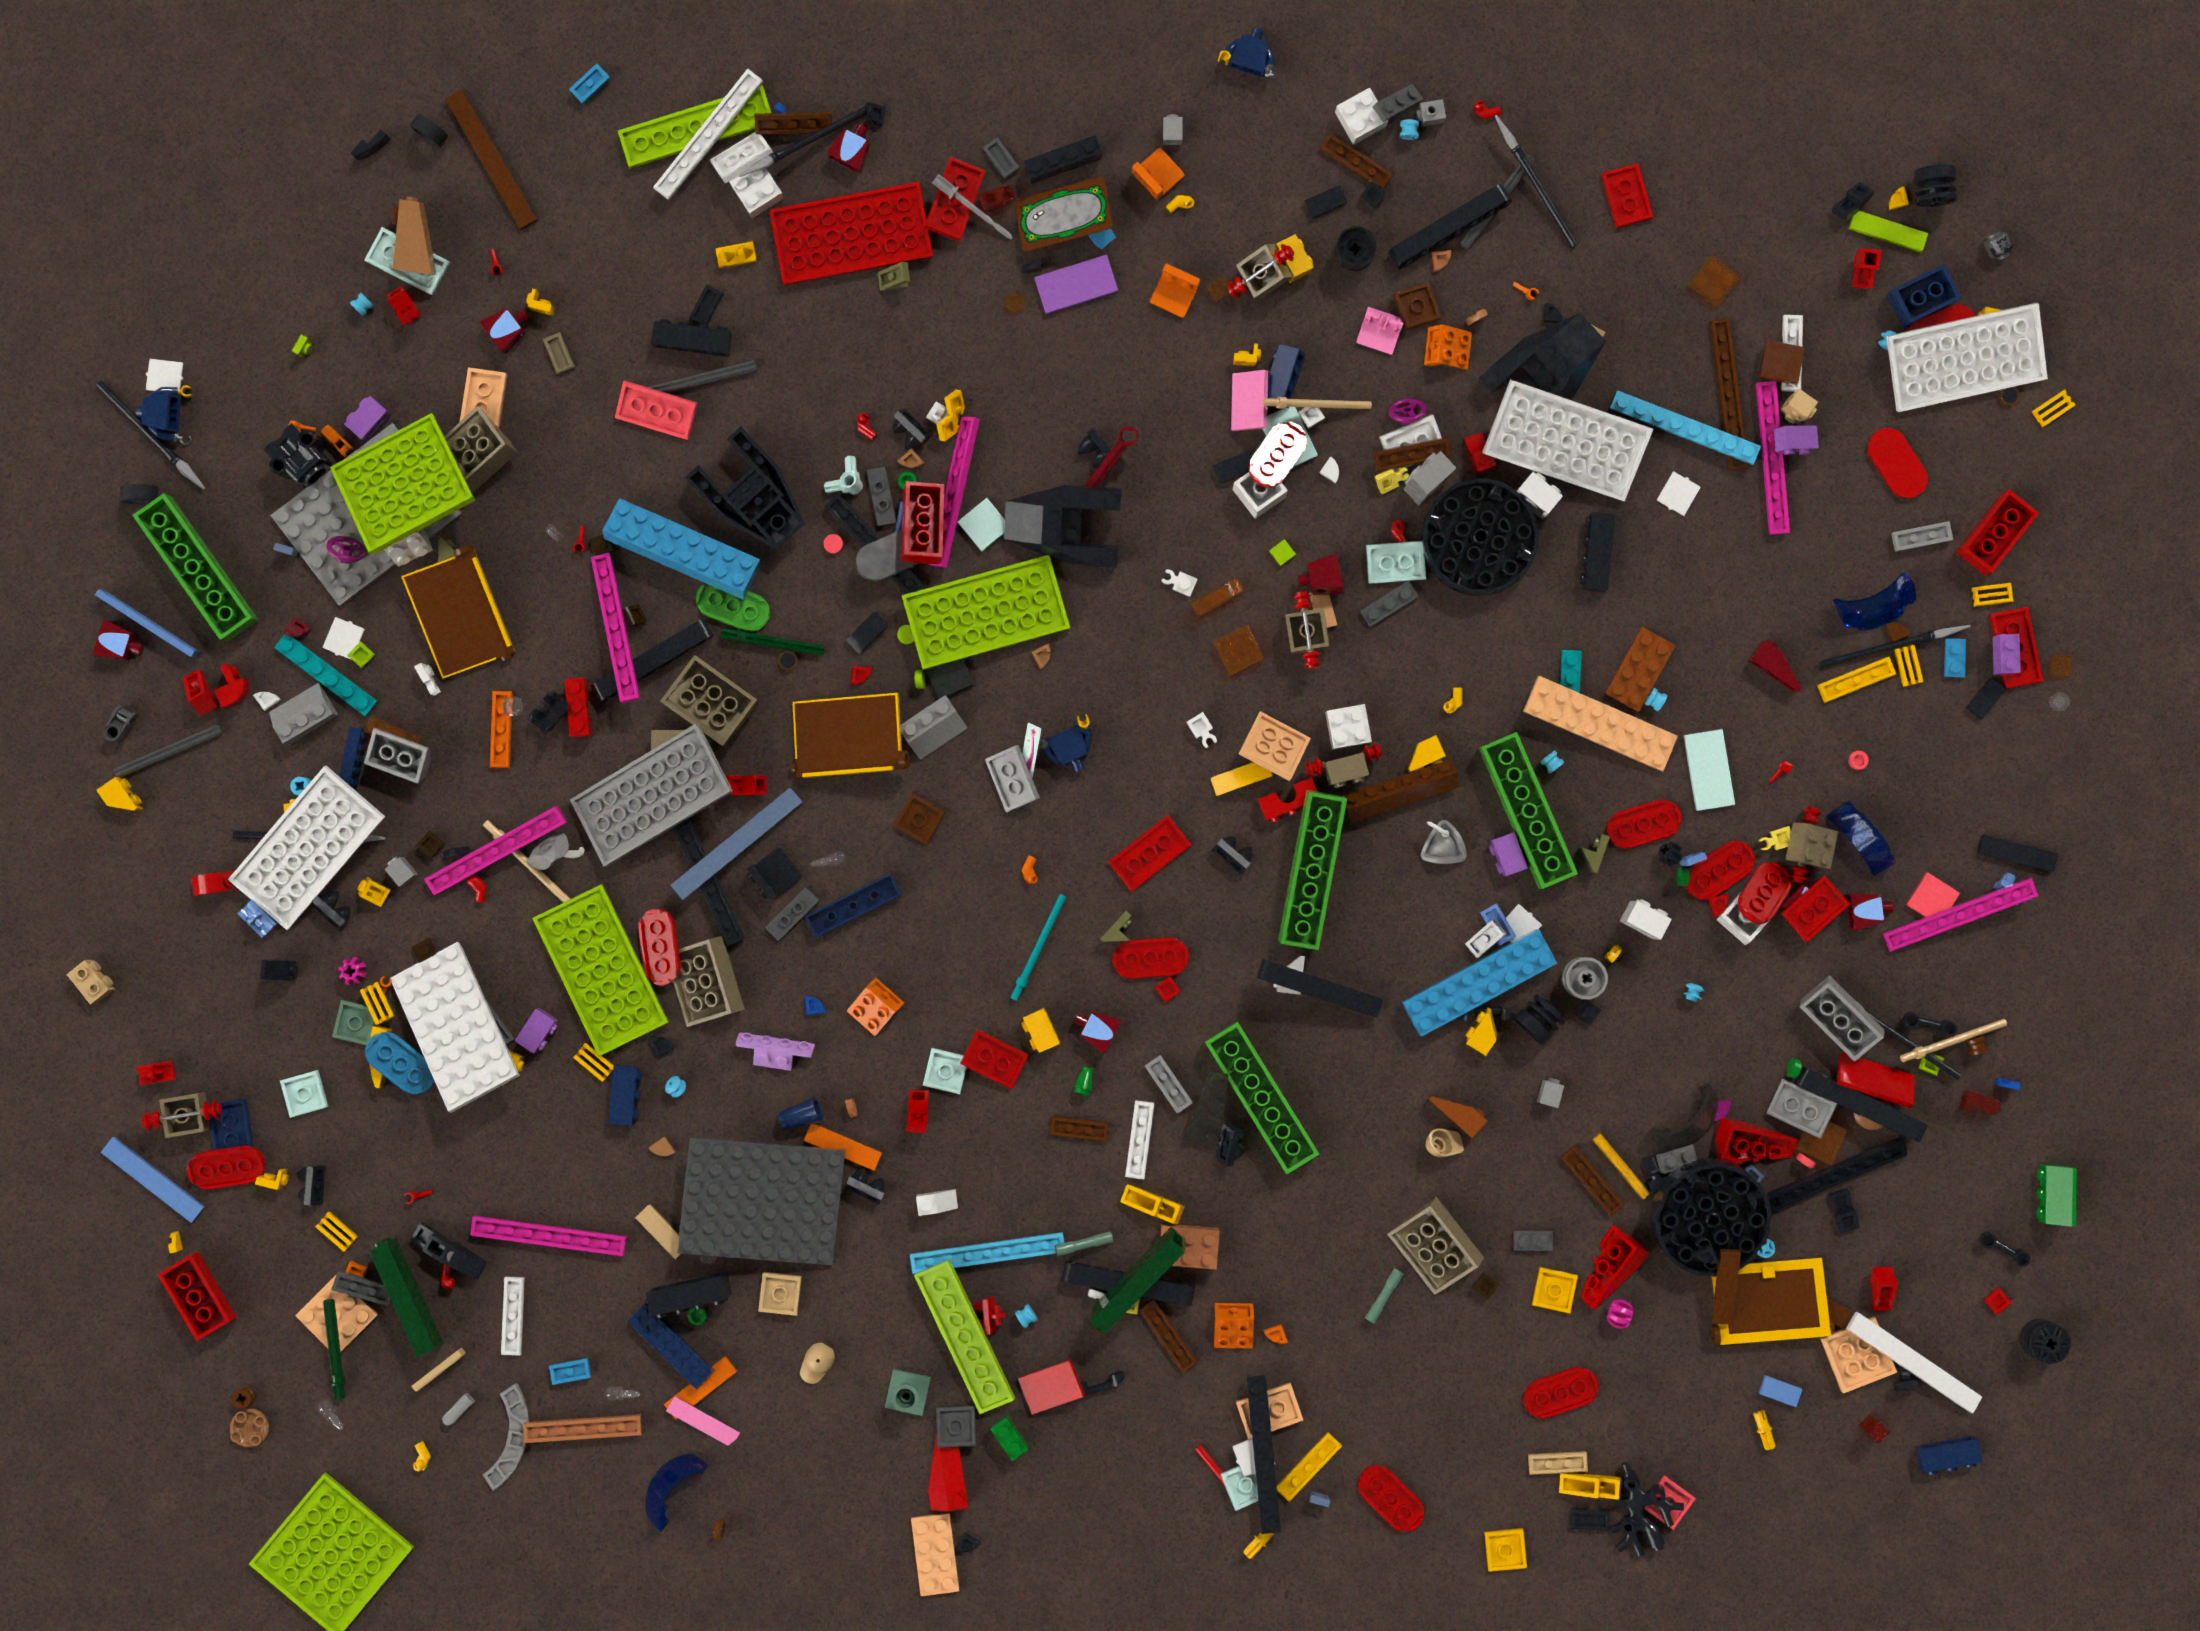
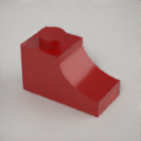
[1463,432,1496,475]
[183,669,218,716]
[1870,1267,1898,1311]

